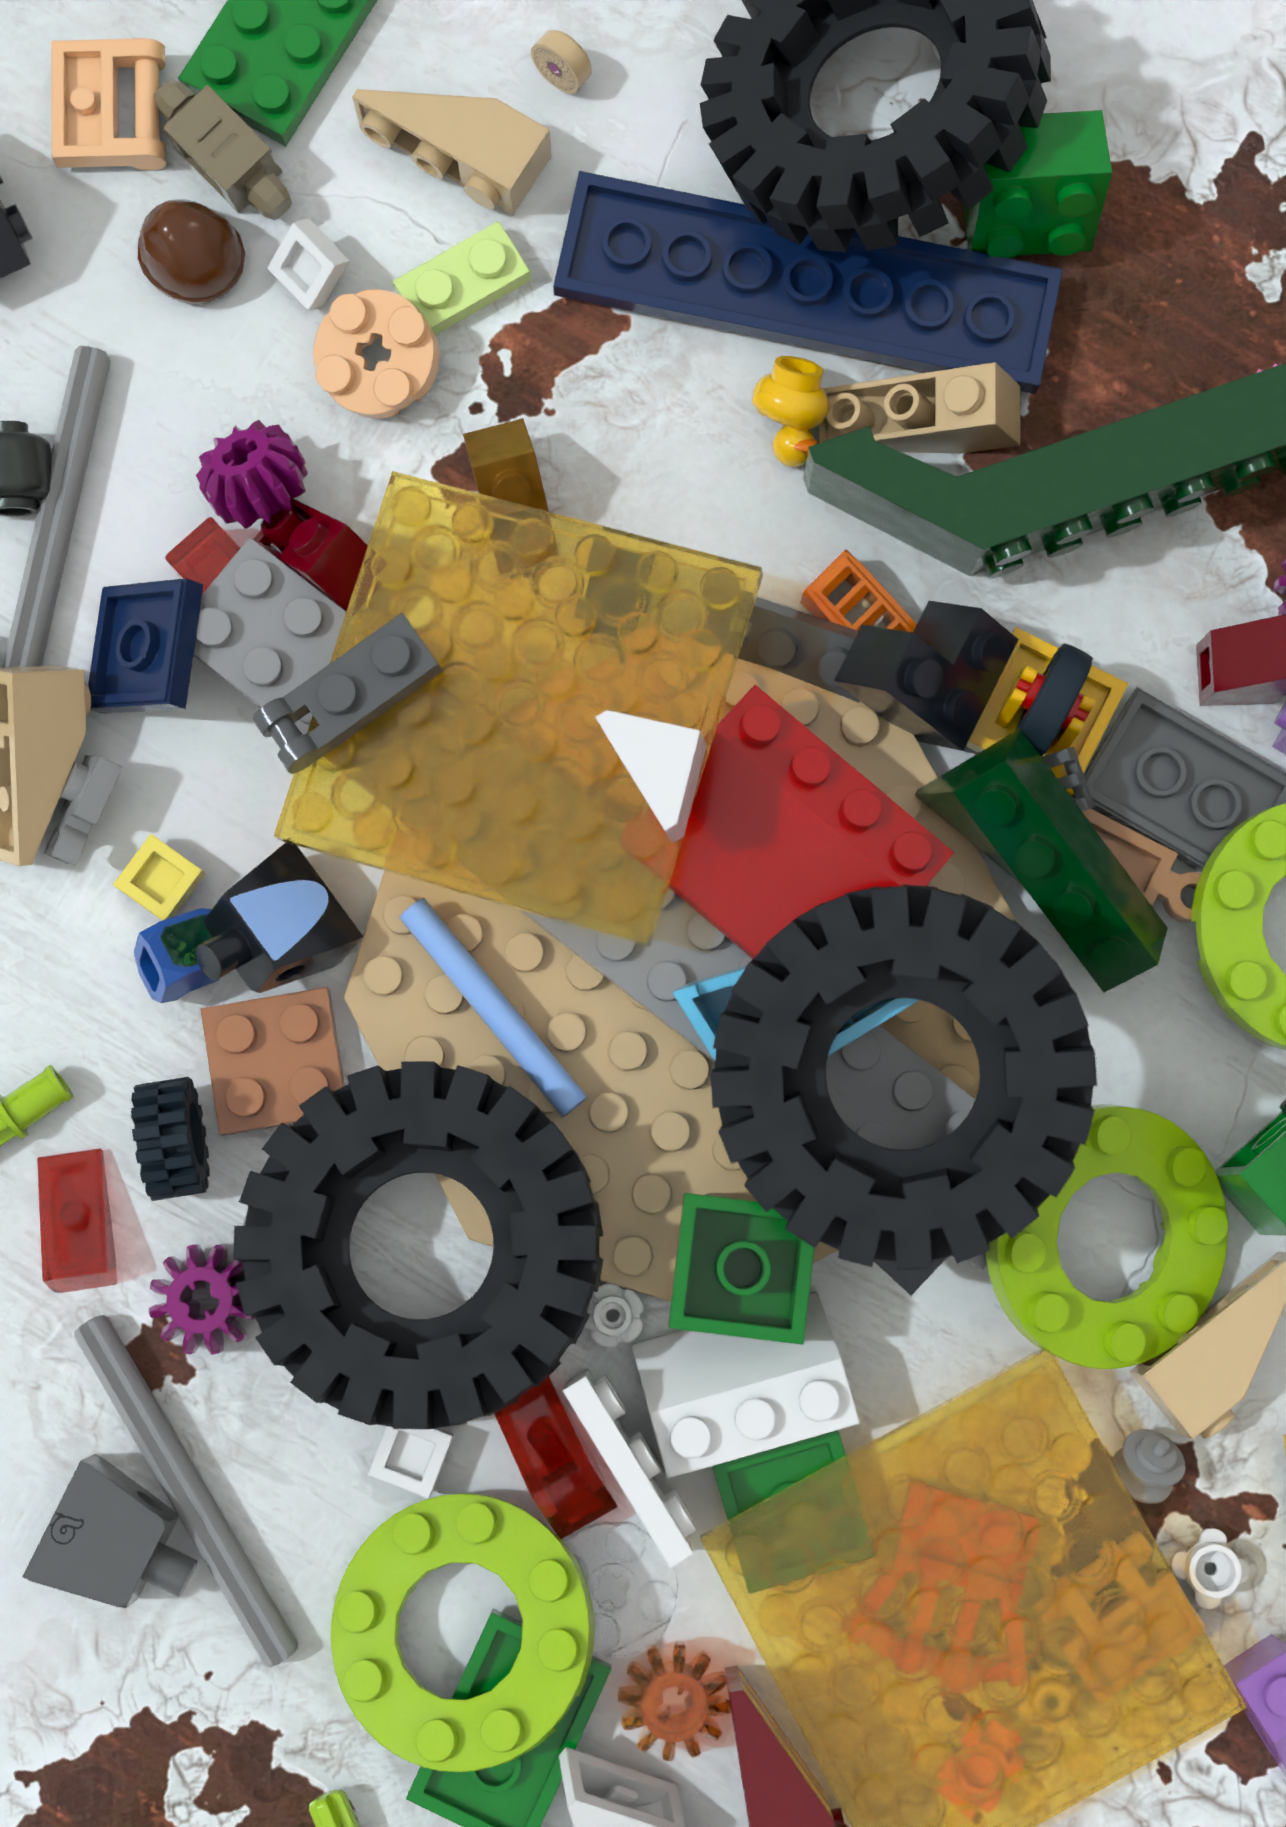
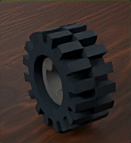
[131,1076,210,1201]

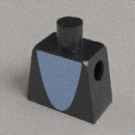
[195,839,363,993]

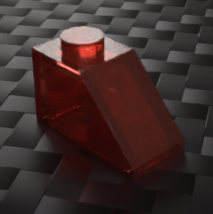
[495,1376,618,1539]

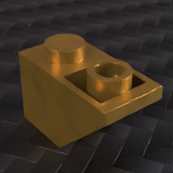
[463,418,561,576]

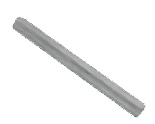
[2,346,110,668]
[74,1315,298,1668]

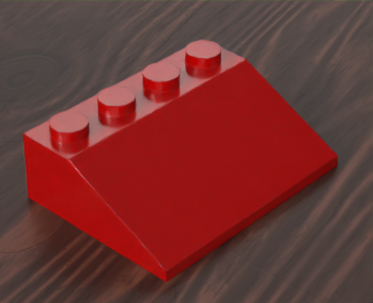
[619,685,954,959]

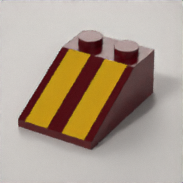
[725,1666,847,1827]

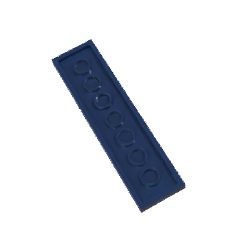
[553,171,1063,394]

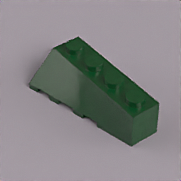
[915,729,1168,993]

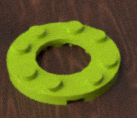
[1191,803,1286,1050]
[986,1104,1228,1369]
[331,1494,595,1772]

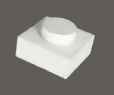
[267,218,350,311]
[368,1426,454,1499]

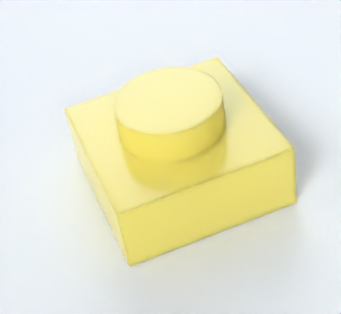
[113,834,206,921]

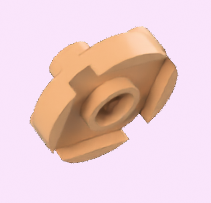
[313,289,440,419]

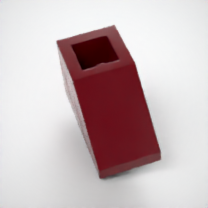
[253,498,394,619]
[1196,614,1286,706]

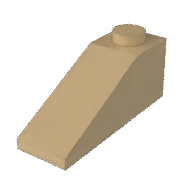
[0,665,91,866]
[1130,1252,1286,1439]

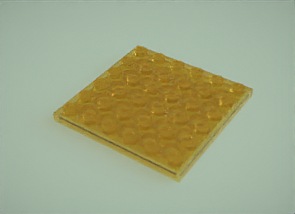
[274,471,763,947]
[700,1349,1246,1827]

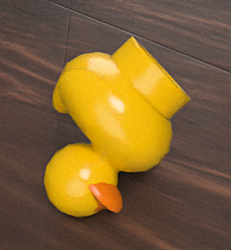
[752,356,829,467]

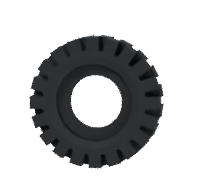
[700,0,1051,252]
[710,884,1097,1270]
[233,1061,603,1429]

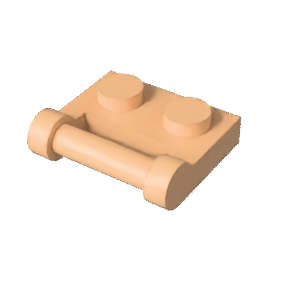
[51,38,166,171]

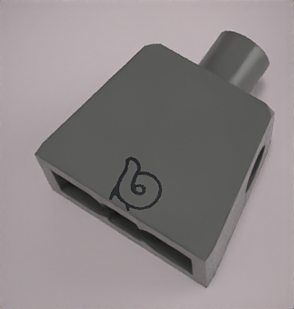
[22,1454,198,1608]

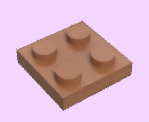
[200,987,345,1136]

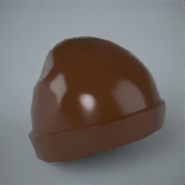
[138,199,246,304]

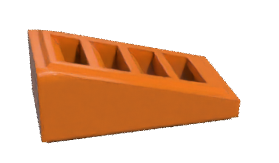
[800,549,917,633]

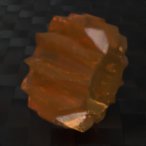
[618,1641,731,1761]

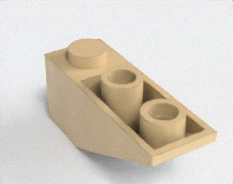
[352,89,551,215]
[819,362,1020,454]

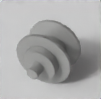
[1111,1429,1185,1504]

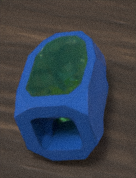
[134,908,220,1003]

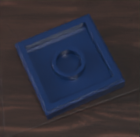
[88,578,204,714]

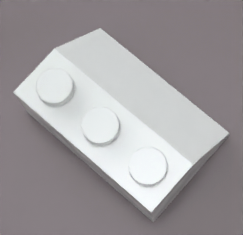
[631,1292,860,1479]

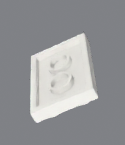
[563,1369,697,1568]

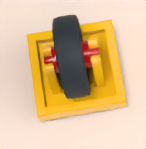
[966,627,1129,796]

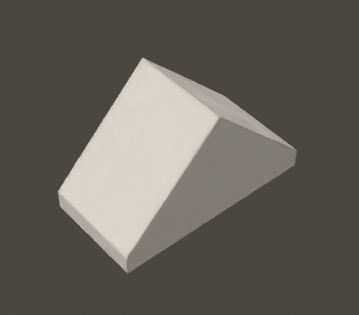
[596,710,706,843]
[559,1747,686,1827]

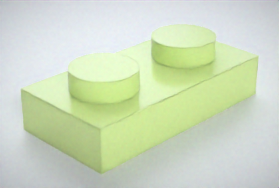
[393,221,531,335]

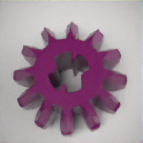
[196,420,308,529]
[149,1244,255,1355]

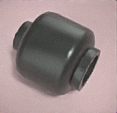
[0,421,51,516]

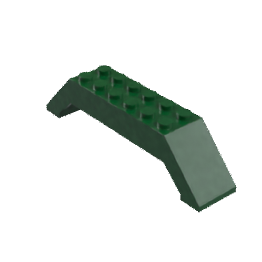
[803,363,1286,578]

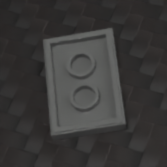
[1071,687,1286,873]

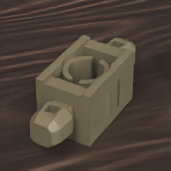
[154,79,292,220]

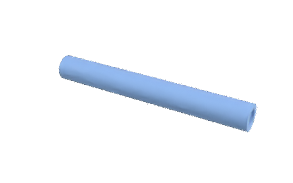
[399,898,587,1118]

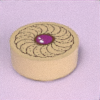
[531,30,592,94]

